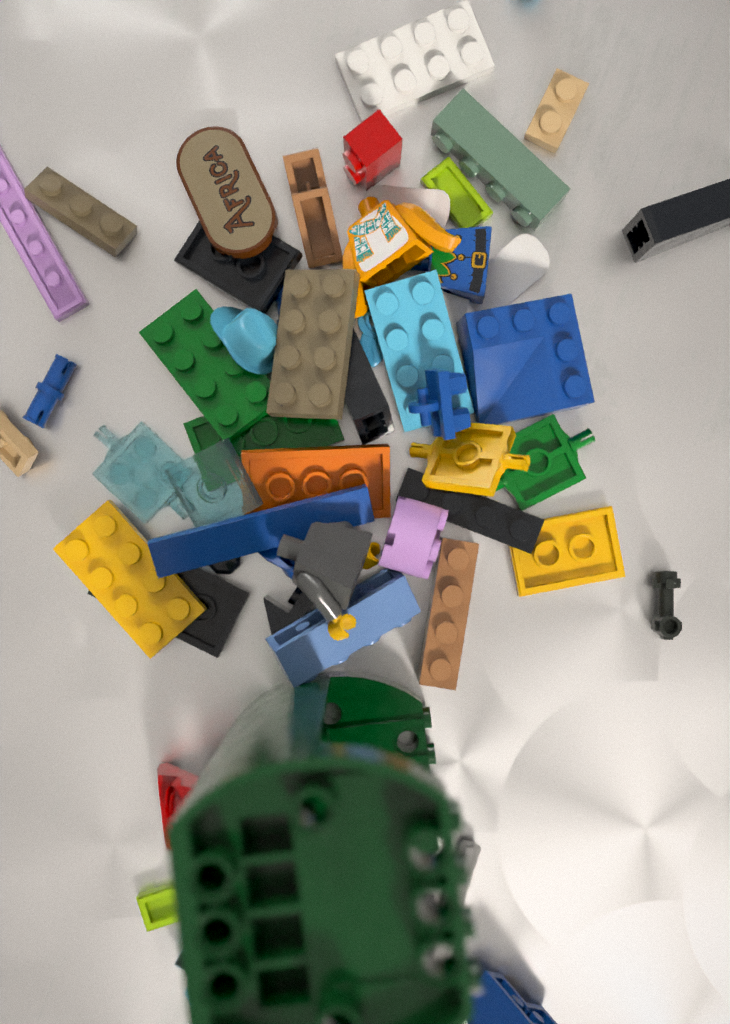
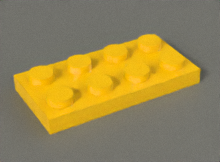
[53,500,207,659]

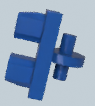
[408,369,471,440]

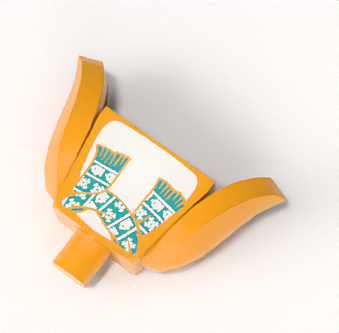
[342,197,461,318]

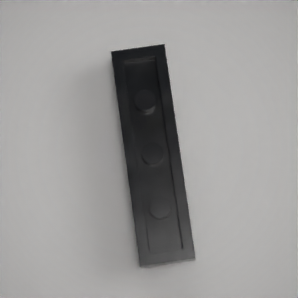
[395,468,544,554]

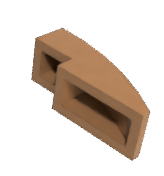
[283,147,343,269]

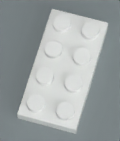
[335,0,495,123]

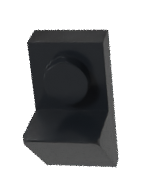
[264,586,312,635]

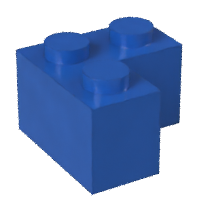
[468,970,557,1024]

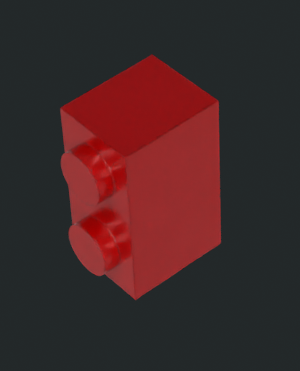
[342,109,403,191]

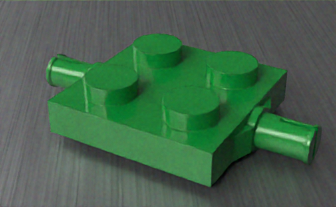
[485,414,596,511]

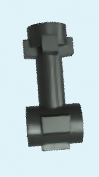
[651,571,682,640]

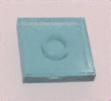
[164,438,263,528]

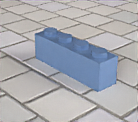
[265,568,421,687]

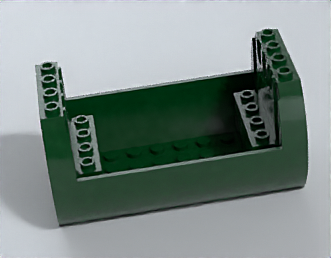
[166,671,482,1024]

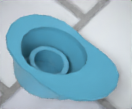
[210,306,278,375]

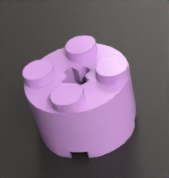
[378,496,449,579]

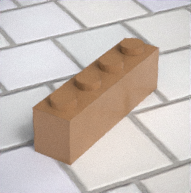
[417,537,479,690]

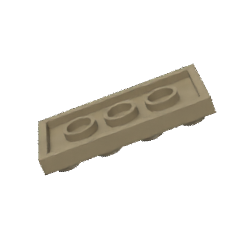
[266,269,360,419]

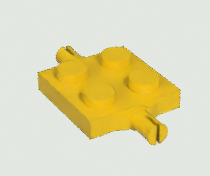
[409,422,530,497]

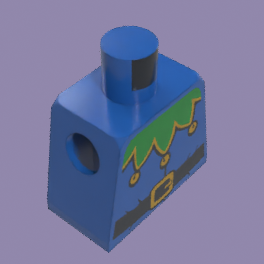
[410,226,492,304]

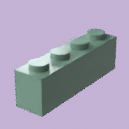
[431,88,571,231]

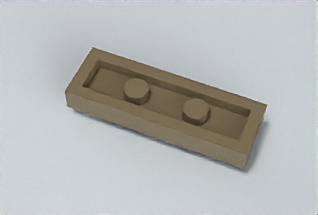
[24,166,137,257]

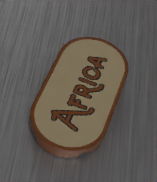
[176,126,278,259]

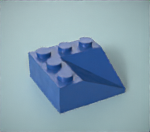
[456,293,595,425]

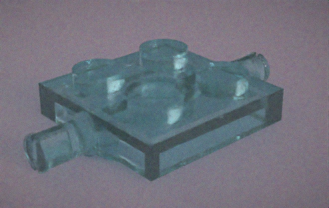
[92,421,197,524]

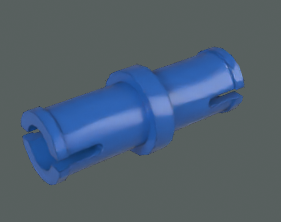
[22,354,78,428]

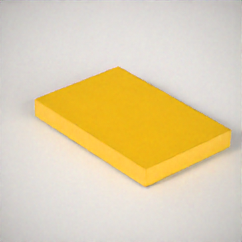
[508,506,626,597]

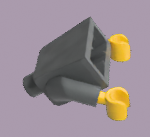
[277,521,381,641]

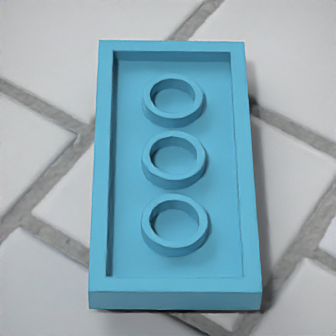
[365,269,474,432]

